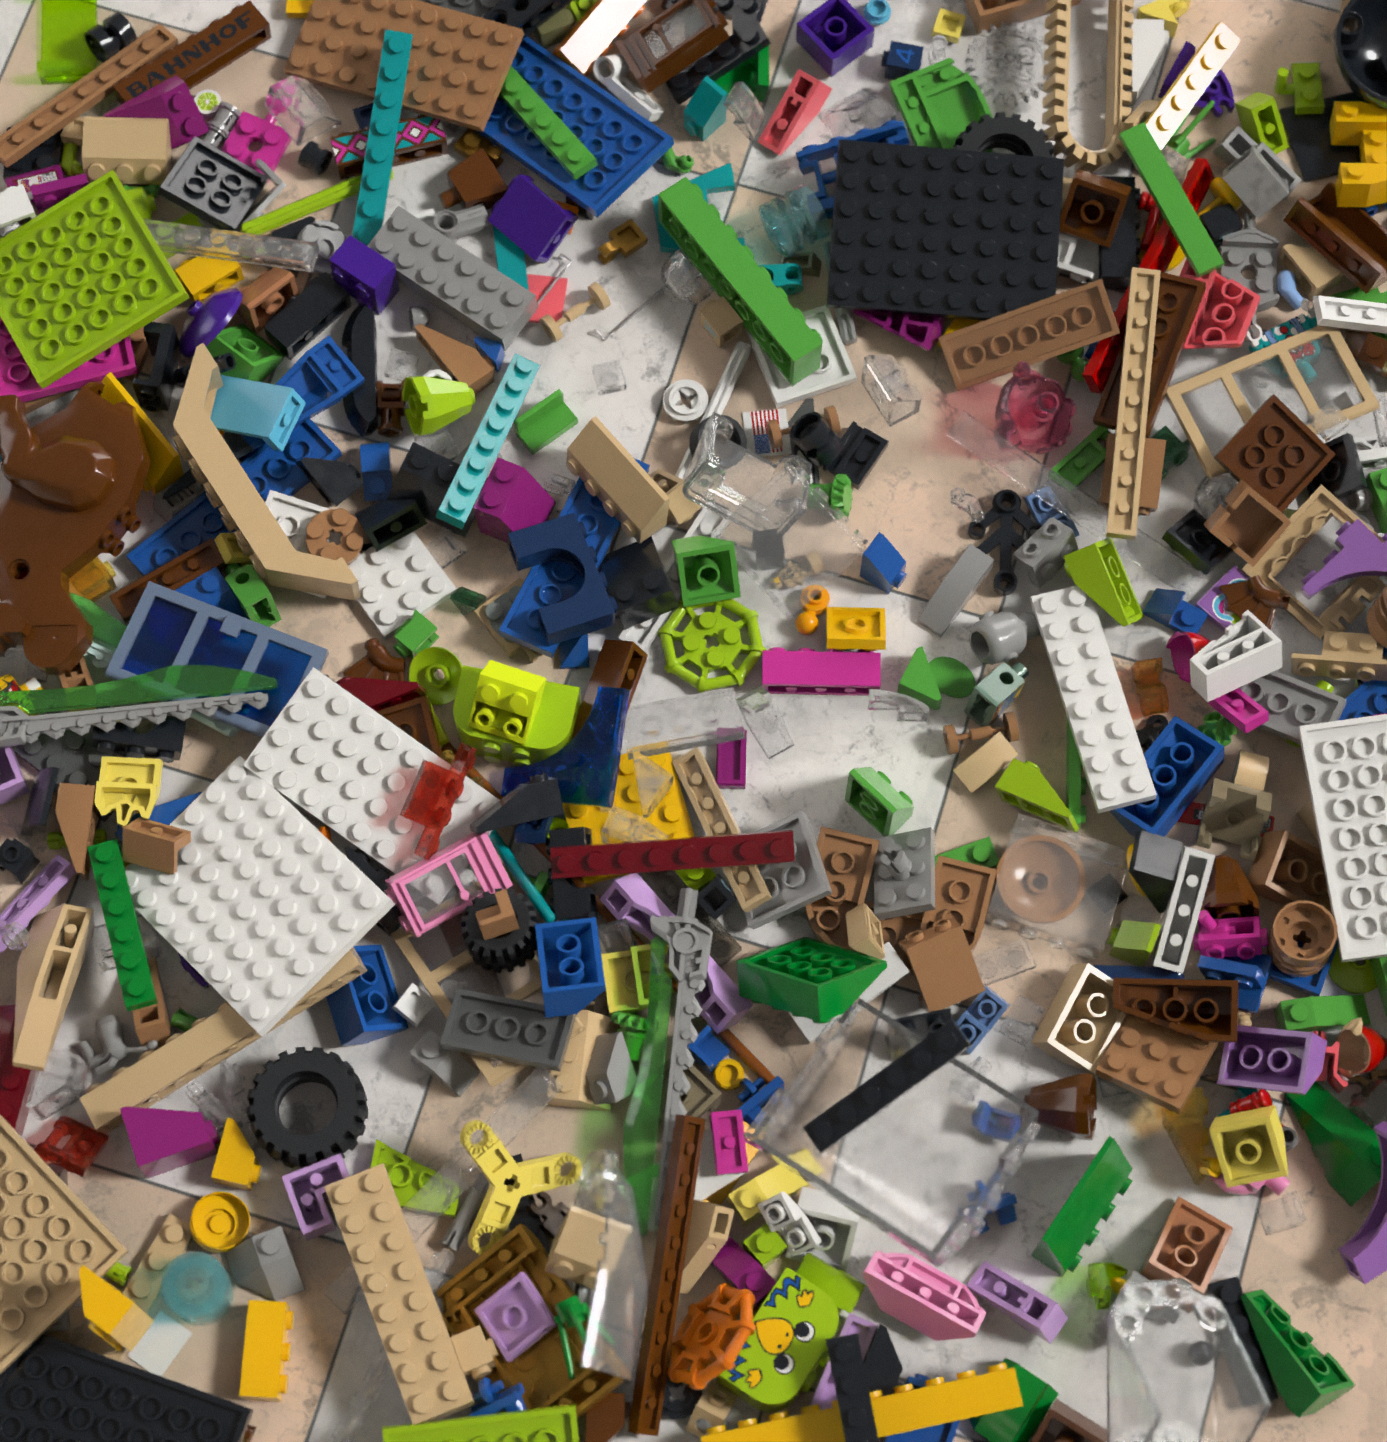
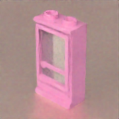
[384,832,513,938]

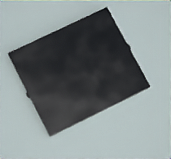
[1279,92,1367,183]

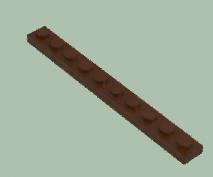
[628,1114,706,1436]

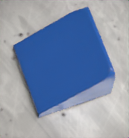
[474,336,505,372]

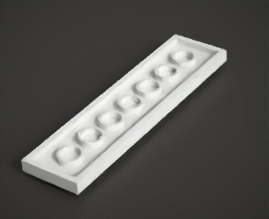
[1030,585,1157,813]

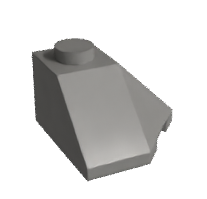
[225,1226,305,1301]

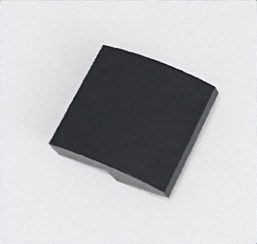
[21,767,59,837]

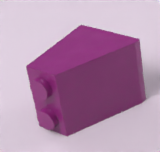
[473,457,556,543]
[120,1106,221,1179]

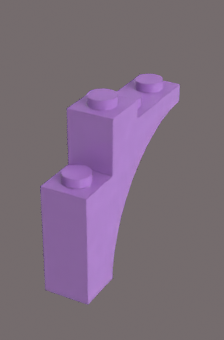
[1300,519,1387,600]
[1338,1121,1387,1284]

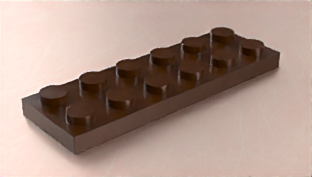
[1093,272,1206,438]

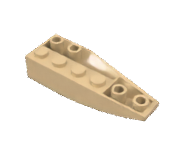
[13,904,94,1072]

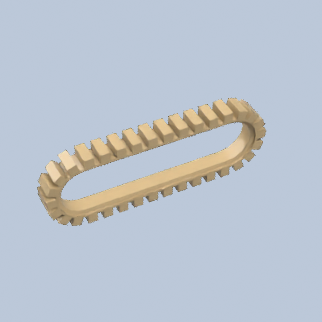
[1042,0,1134,173]

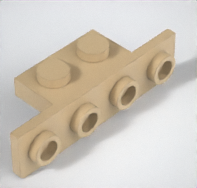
[1291,631,1387,681]

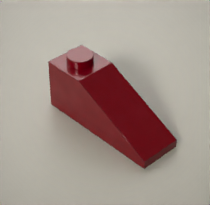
[336,677,428,711]

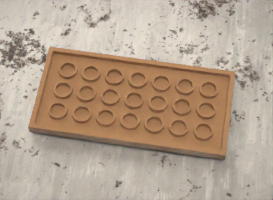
[283,0,524,132]

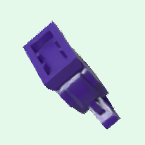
[1158,41,1235,118]

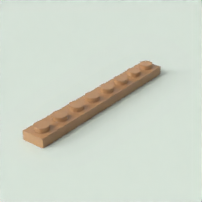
[0,23,179,168]

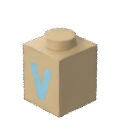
[700,296,743,348]

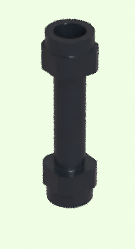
[173,353,236,385]

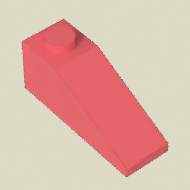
[757,69,832,156]

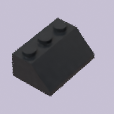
[387,442,487,538]

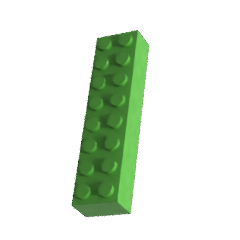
[658,177,823,386]

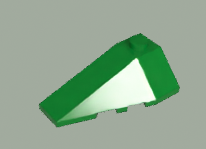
[1286,1081,1381,1207]
[1241,1289,1355,1418]

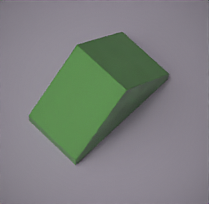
[897,647,942,711]

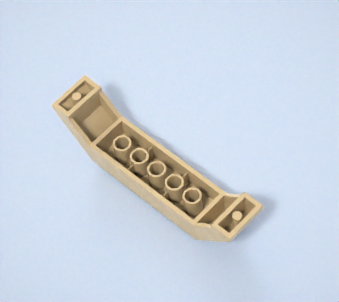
[172,343,361,601]

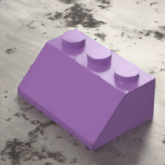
[1217,1025,1327,1095]

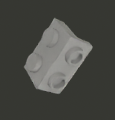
[1013,517,1079,589]

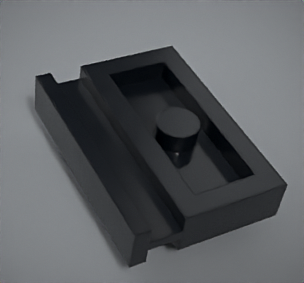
[823,421,889,490]

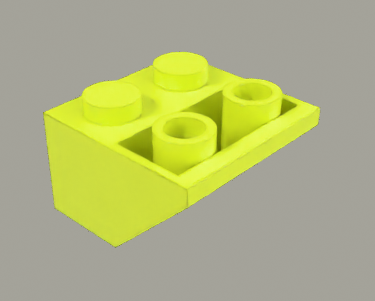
[468,660,547,744]

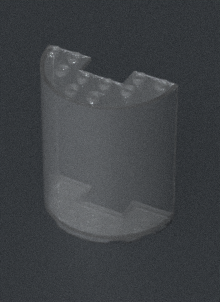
[743,998,1041,1267]

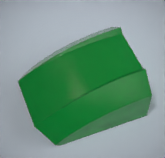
[969,1358,1059,1442]

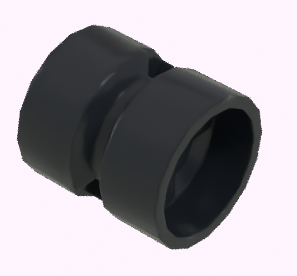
[84,12,137,63]
[790,412,843,466]

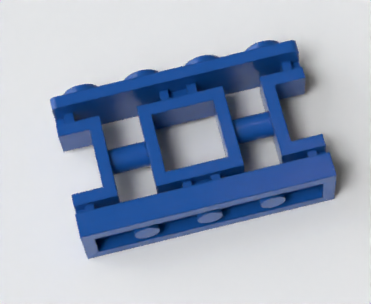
[795,120,910,223]

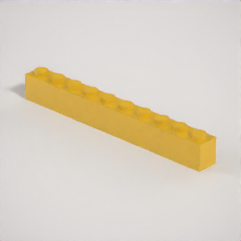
[701,1363,1023,1442]

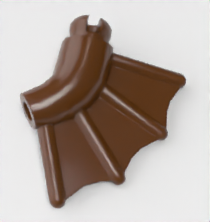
[1219,575,1290,630]
[343,638,406,681]

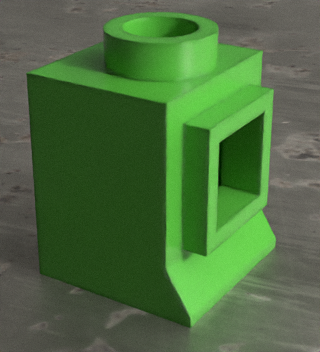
[393,609,439,660]

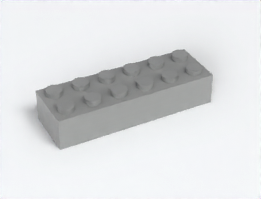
[368,206,539,352]

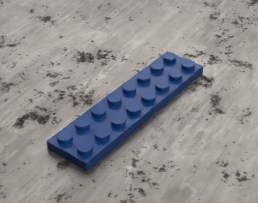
[126,419,342,576]
[499,458,650,658]

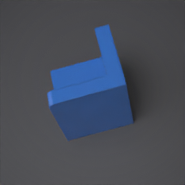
[687,1025,730,1075]

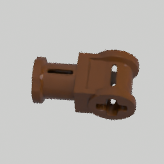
[377,380,407,438]

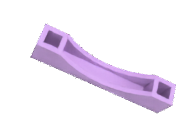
[600,873,753,1034]

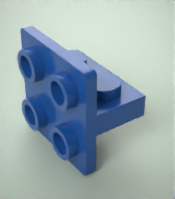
[1197,954,1273,1013]

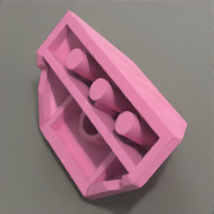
[862,1251,987,1341]

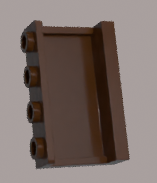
[1283,182,1387,294]

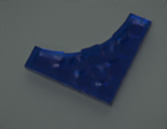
[501,686,630,809]

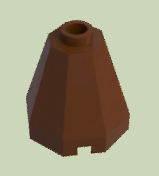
[1200,855,1260,919]
[1024,1073,1097,1140]

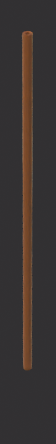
[441,742,775,1085]

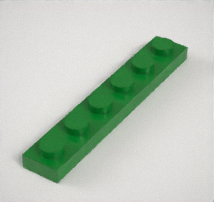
[87,839,158,1012]

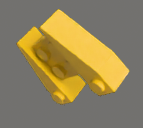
[1330,101,1387,207]

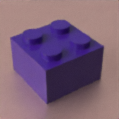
[796,0,875,77]
[329,235,400,315]

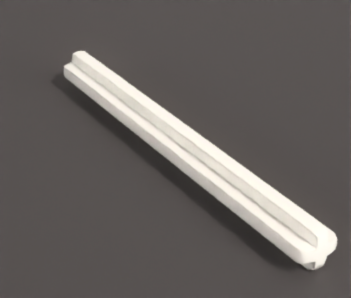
[675,341,751,486]

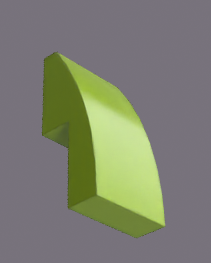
[796,1253,866,1313]

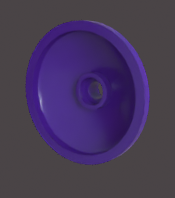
[179,288,243,358]

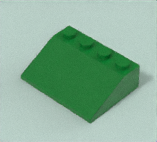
[736,937,887,1024]
[1031,1136,1133,1277]

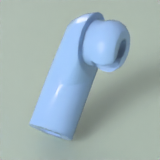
[1277,270,1304,310]

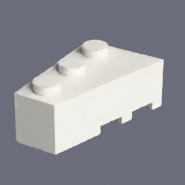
[1190,610,1282,702]

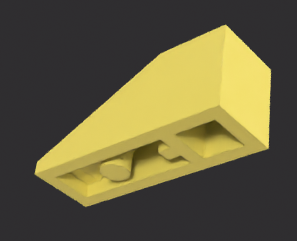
[727,1151,822,1227]

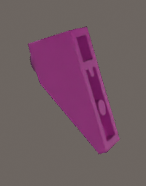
[710,1236,777,1310]

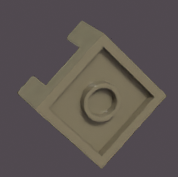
[1196,778,1273,861]
[635,1058,722,1125]

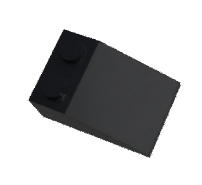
[600,536,679,629]

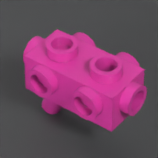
[1193,910,1268,960]

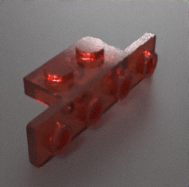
[400,743,477,860]

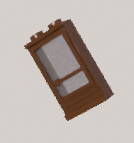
[615,0,730,94]

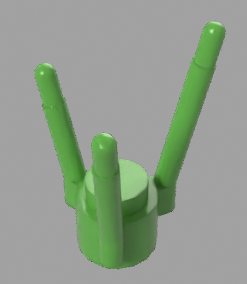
[1161,100,1216,163]

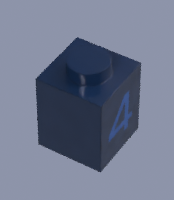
[881,41,924,80]

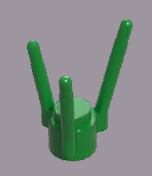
[554,1295,612,1380]

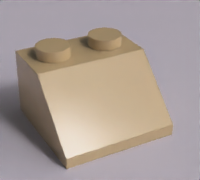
[545,1205,631,1292]

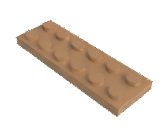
[938,278,1120,391]

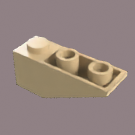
[680,1199,735,1294]

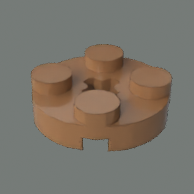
[306,508,364,565]

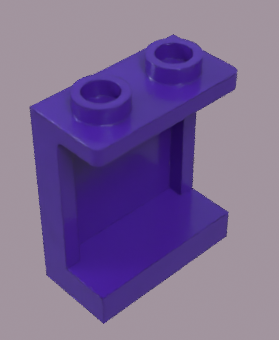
[488,175,579,262]

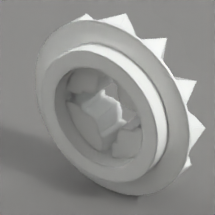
[663,379,708,424]

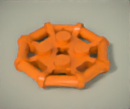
[667,1283,756,1390]

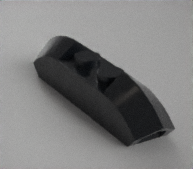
[342,305,379,437]

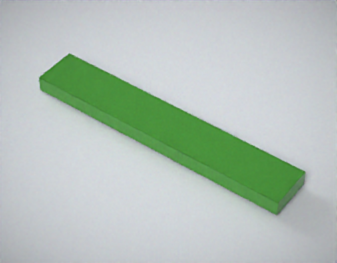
[1118,122,1224,278]

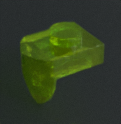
[1086,1262,1128,1310]

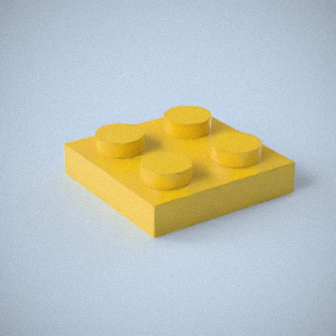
[826,607,886,651]

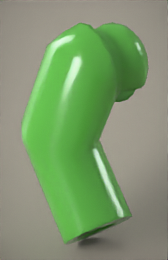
[661,147,694,174]

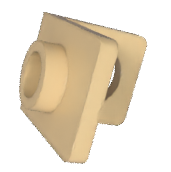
[686,1380,738,1438]

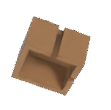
[1203,480,1292,567]

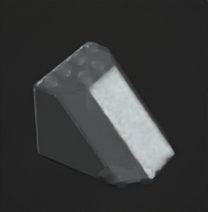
[1107,1278,1272,1442]

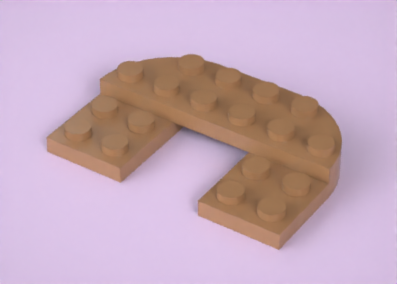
[805,826,997,976]

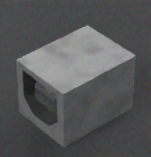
[1223,145,1289,219]

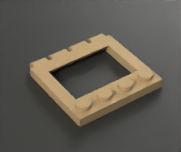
[1241,485,1387,641]

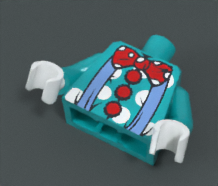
[1244,296,1322,385]

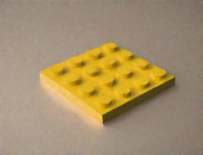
[553,742,695,885]

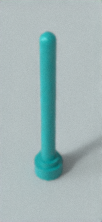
[489,829,555,923]

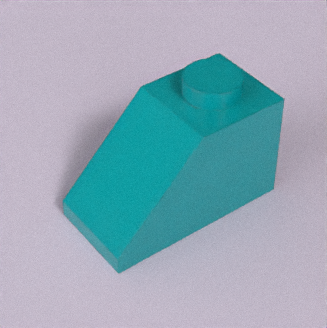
[683,76,727,142]

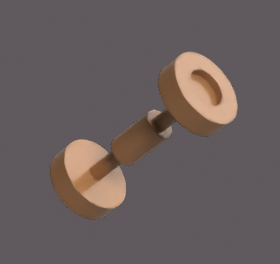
[766,405,840,449]
[943,711,1019,755]

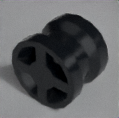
[298,141,332,176]

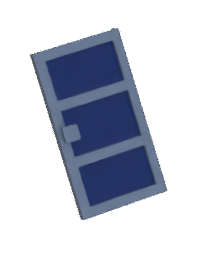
[105,581,329,738]

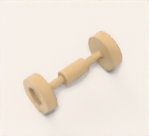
[539,282,611,343]

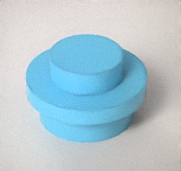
[864,0,891,25]

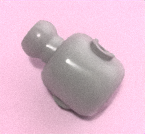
[969,611,1040,665]

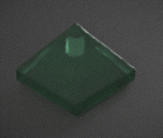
[450,586,487,615]

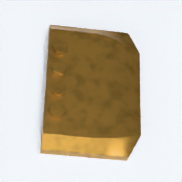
[437,1224,627,1419]

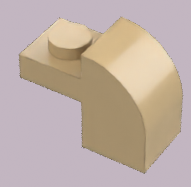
[1232,750,1269,791]

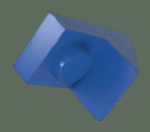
[1143,588,1208,634]

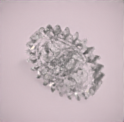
[965,21,1049,106]

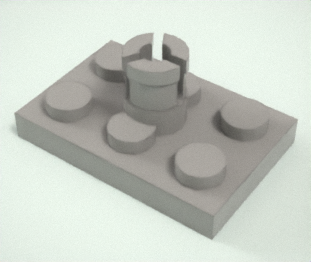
[874,827,935,920]

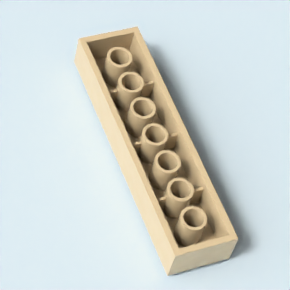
[324,1163,475,1425]

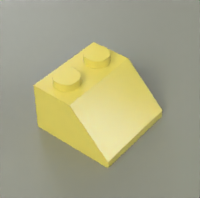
[1209,1105,1288,1188]

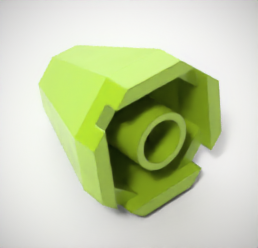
[402,376,475,436]

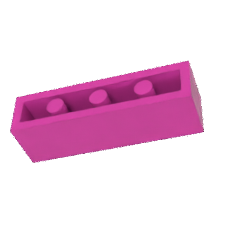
[761,647,881,696]

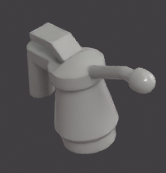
[77,1015,158,1074]

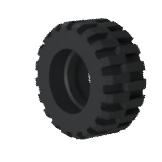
[952,112,1057,158]
[246,1046,368,1169]

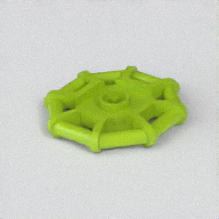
[657,598,766,694]

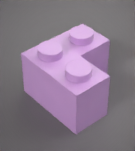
[282,1154,350,1241]

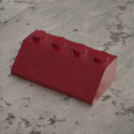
[0,1005,40,1137]

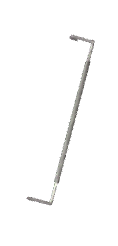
[537,253,573,305]
[594,265,678,341]

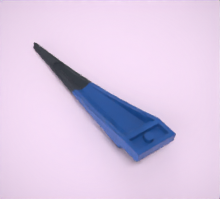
[163,336,365,499]

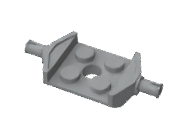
[1221,212,1280,325]

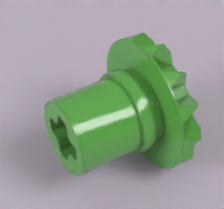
[805,474,853,521]
[610,1011,659,1061]

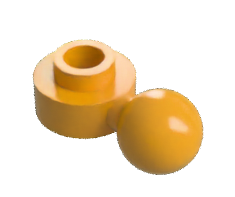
[795,585,830,635]

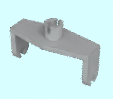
[197,158,287,246]

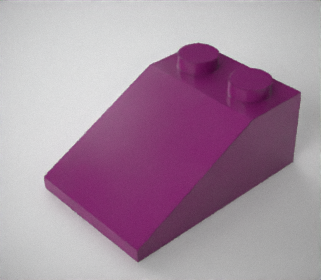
[103,75,209,149]

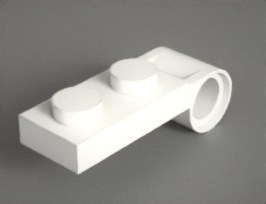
[593,54,666,122]

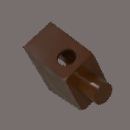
[438,148,508,210]

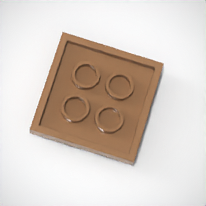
[1095,1014,1219,1114]

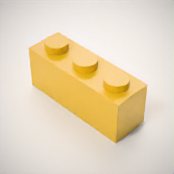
[239,1300,294,1402]

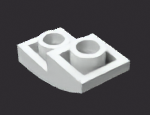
[758,1191,822,1257]

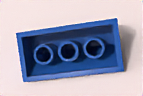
[1110,716,1224,837]

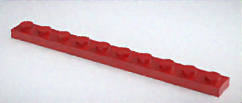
[1082,158,1215,394]

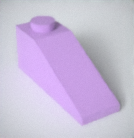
[967,1261,1068,1344]

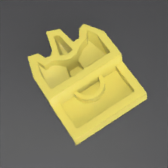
[94,756,163,828]
[601,944,674,1016]

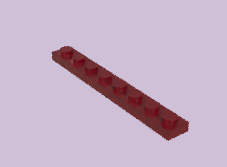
[550,830,795,879]

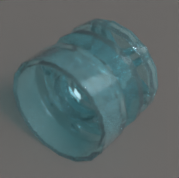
[759,183,830,258]
[161,1252,234,1326]

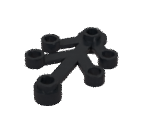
[968,489,1041,596]

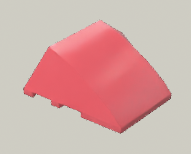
[1179,258,1261,349]

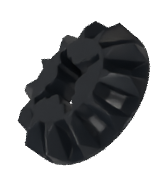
[662,1370,702,1419]

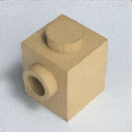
[450,1325,498,1379]

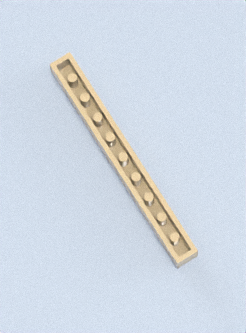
[79,946,367,1134]

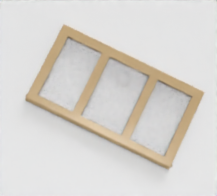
[1165,326,1380,479]
[391,881,585,1088]

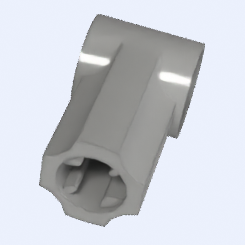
[433,204,490,243]

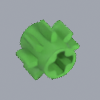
[1198,711,1237,747]

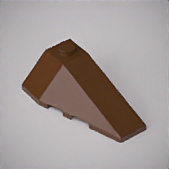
[1113,978,1239,1043]

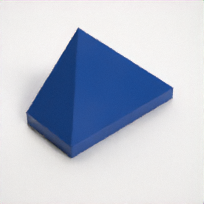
[559,634,589,669]

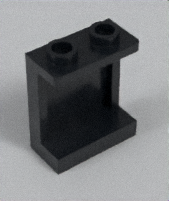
[132,322,181,412]

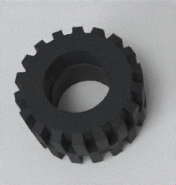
[461,888,539,973]

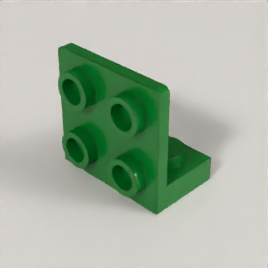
[715,37,769,103]

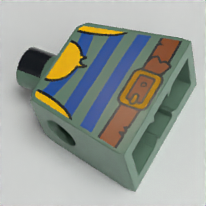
[964,662,1029,727]

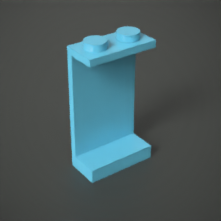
[211,375,306,452]

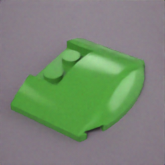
[889,58,993,153]

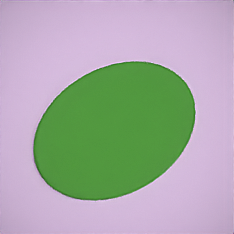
[929,657,975,698]

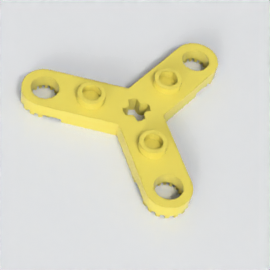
[460,1120,583,1255]

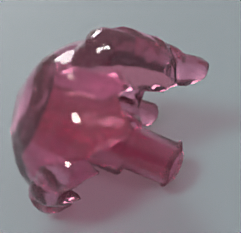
[993,361,1076,454]

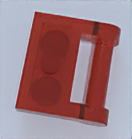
[34,1116,110,1177]

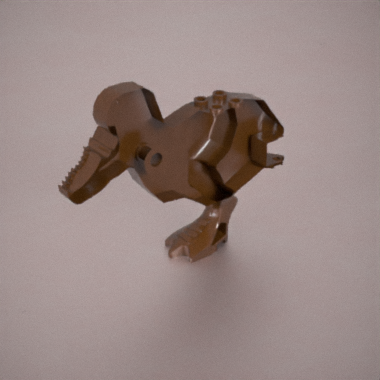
[0,381,151,675]

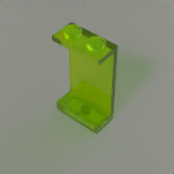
[37,0,97,85]

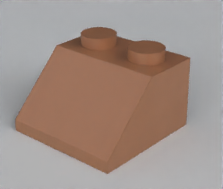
[236,266,299,334]

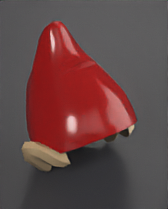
[1336,1018,1387,1079]

